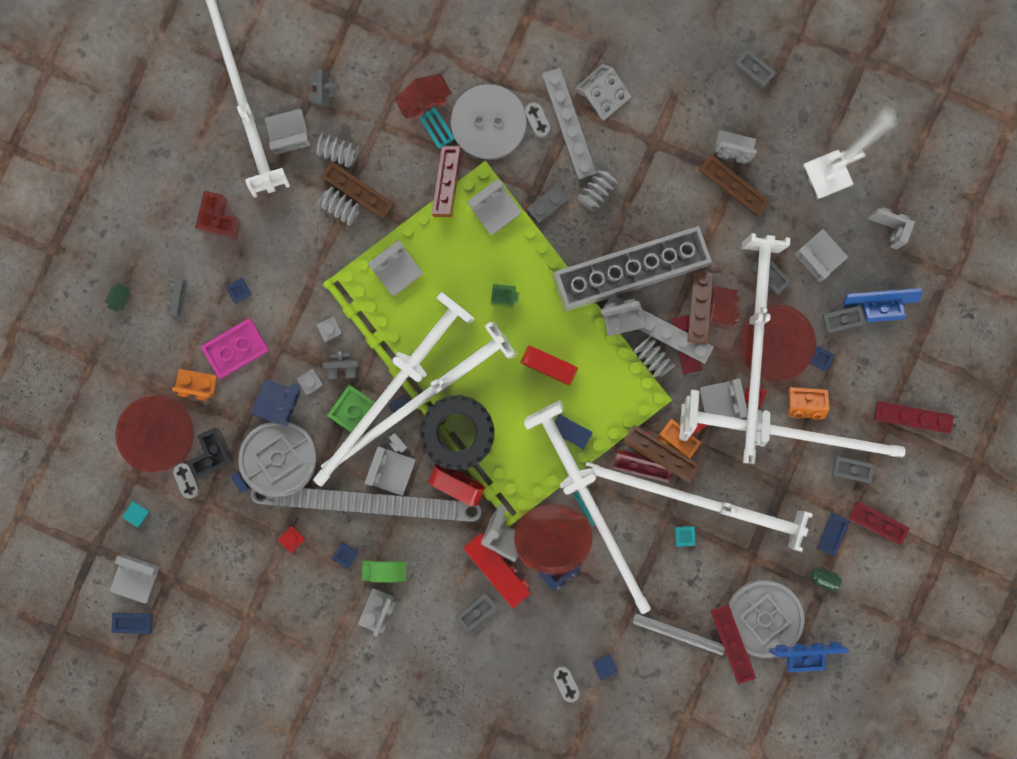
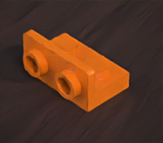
[172,369,218,401]
[787,387,829,420]
[656,418,702,459]

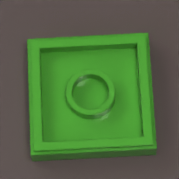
[327,385,375,432]

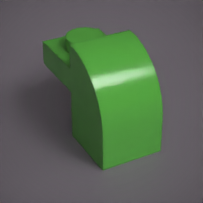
[362,560,406,582]

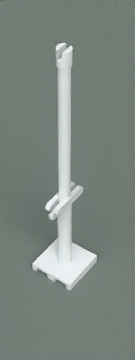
[206,0,290,198]
[802,112,895,200]
[742,234,790,464]
[313,292,474,487]
[321,322,519,469]
[679,390,906,458]
[524,400,651,614]
[586,462,813,552]

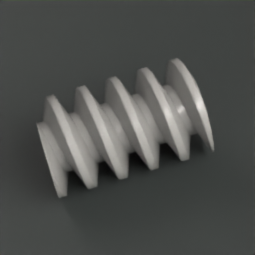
[317,132,359,167]
[577,170,618,212]
[317,186,360,226]
[633,336,675,378]

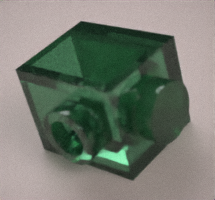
[491,284,519,308]

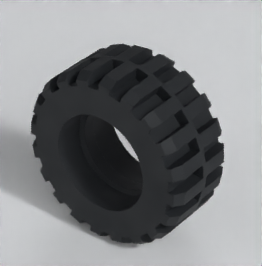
[420,395,495,470]

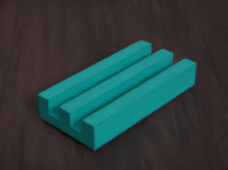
[419,107,455,150]

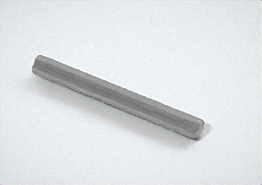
[633,614,725,655]

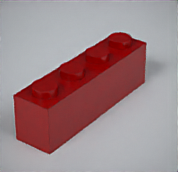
[463,533,531,608]

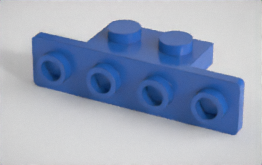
[843,288,923,322]
[769,642,849,672]

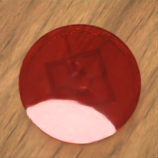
[739,304,816,381]
[115,396,194,473]
[514,504,592,574]

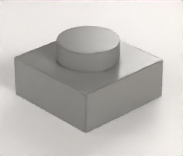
[316,316,342,342]
[297,369,323,395]
[389,433,408,453]

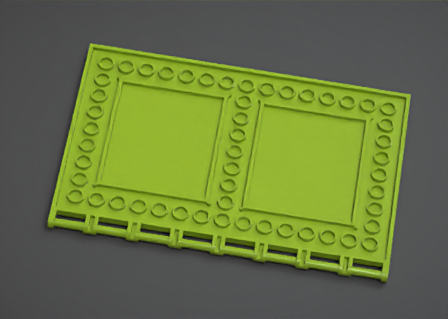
[322,161,672,527]

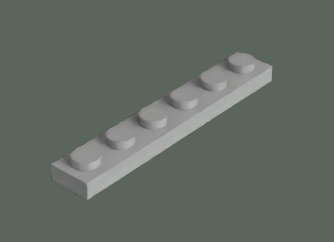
[542,68,596,181]
[604,296,714,364]

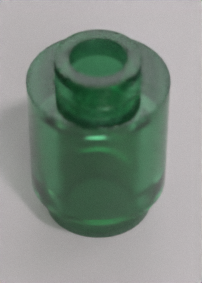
[105,282,130,312]
[811,566,842,592]

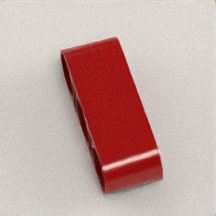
[520,345,579,386]
[428,463,485,506]

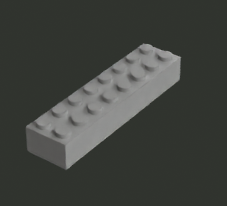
[552,226,712,312]

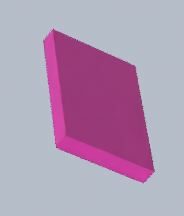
[200,318,270,380]

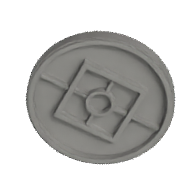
[451,84,526,160]
[238,421,317,497]
[728,580,805,658]

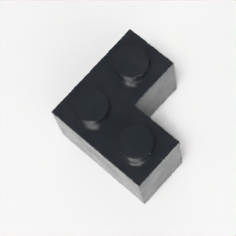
[187,428,234,479]

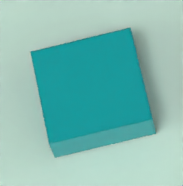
[122,501,150,528]
[675,526,696,546]

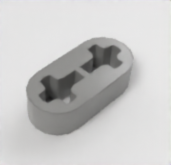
[525,102,550,138]
[173,463,200,499]
[553,666,579,702]

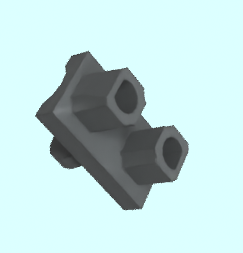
[309,69,340,108]
[323,348,360,380]

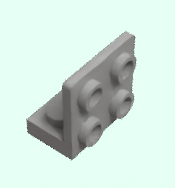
[575,64,631,120]
[265,109,311,155]
[713,130,757,164]
[467,179,521,235]
[868,207,915,250]
[795,230,848,282]
[368,240,423,296]
[601,299,646,336]
[699,379,748,418]
[365,447,415,496]
[481,505,525,562]
[110,554,160,603]
[358,588,396,637]

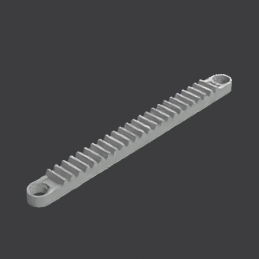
[251,488,481,521]

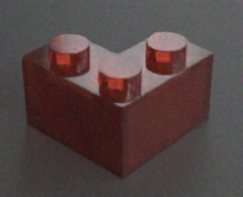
[394,74,452,119]
[195,191,241,240]
[709,286,740,330]

